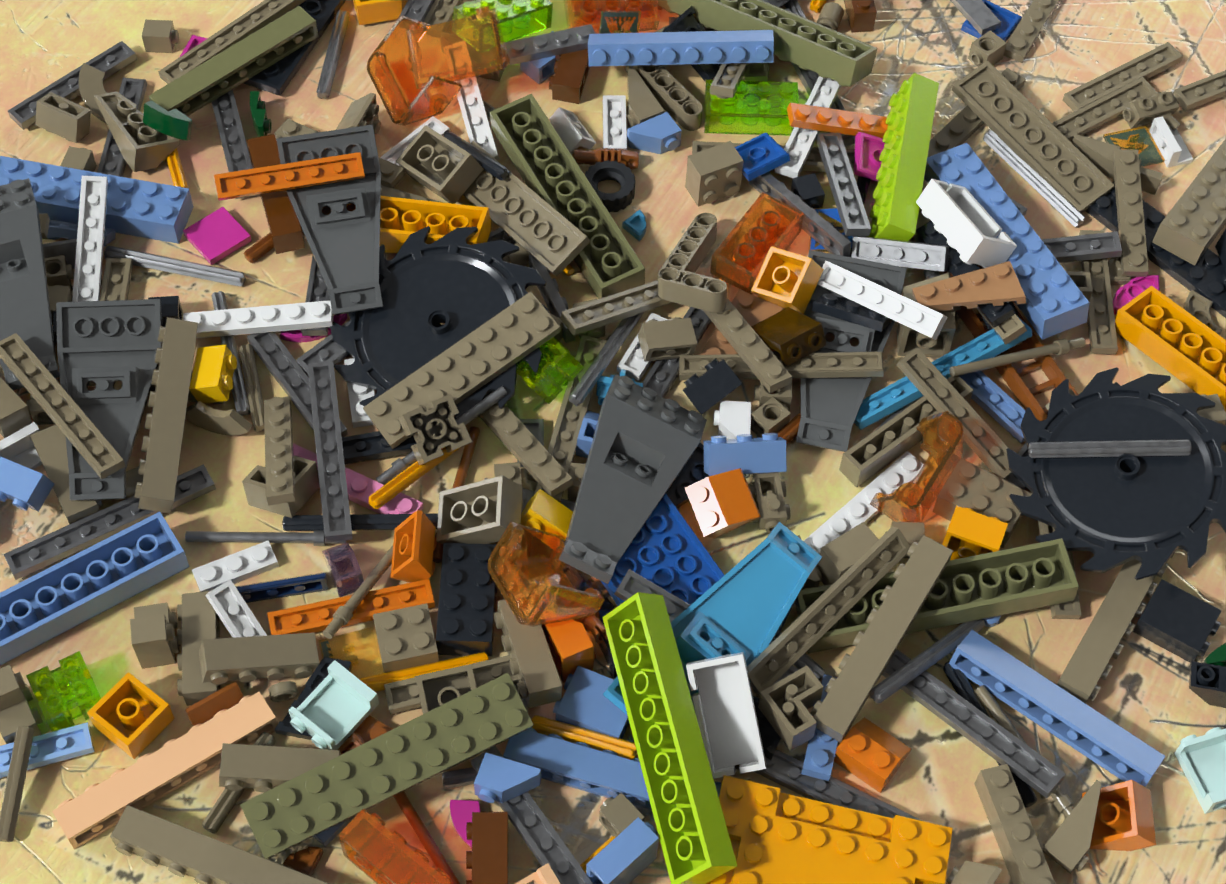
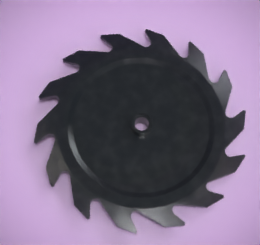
[330,226,550,420]
[1006,367,1226,580]

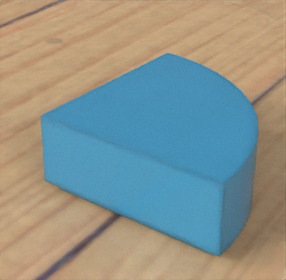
[622,210,646,241]

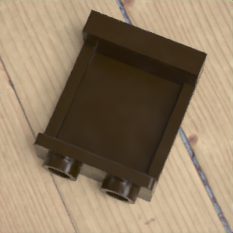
[751,307,827,366]

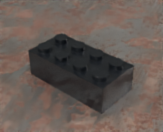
[436,543,499,657]

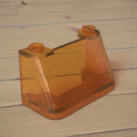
[406,6,510,89]
[870,411,963,522]
[488,522,605,627]

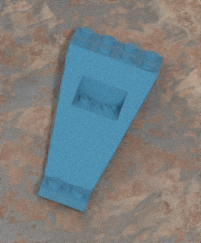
[603,522,822,716]

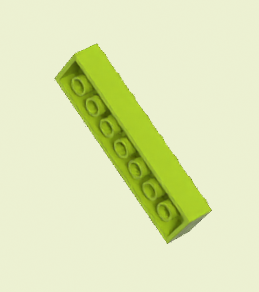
[866,73,939,241]

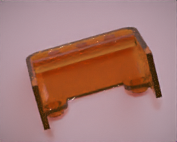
[367,15,462,126]

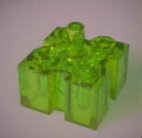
[517,336,584,404]
[26,651,101,732]

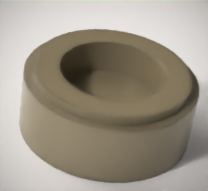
[268,681,298,702]

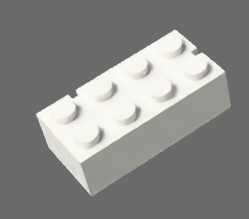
[916,179,1017,268]
[686,652,767,779]

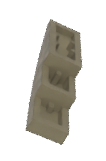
[1072,134,1163,195]

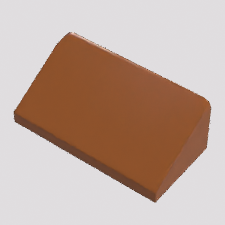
[185,681,244,726]

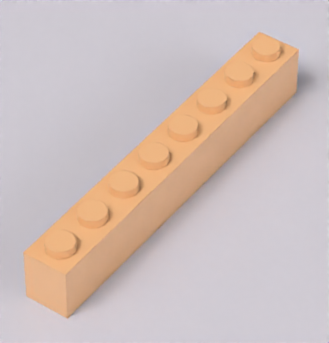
[52,692,278,849]

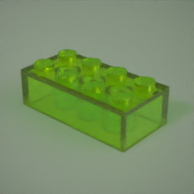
[452,0,553,51]
[704,80,799,136]

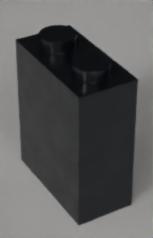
[1132,579,1221,663]

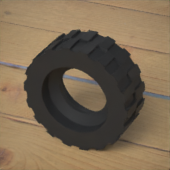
[584,160,635,213]

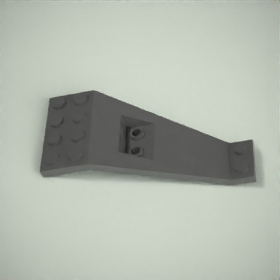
[276,125,383,315]
[0,178,60,390]
[796,250,907,452]
[56,299,162,501]
[559,374,707,584]

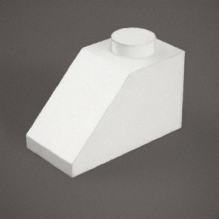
[713,400,751,439]

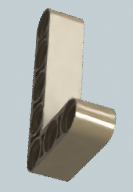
[625,25,703,131]
[658,213,727,313]

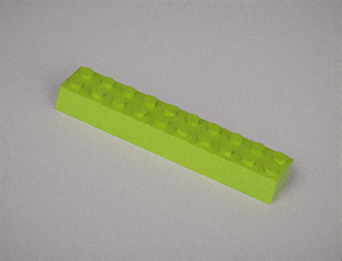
[602,592,737,884]

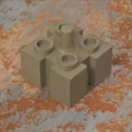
[398,394,472,465]

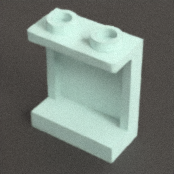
[288,660,379,750]
[1174,727,1226,814]

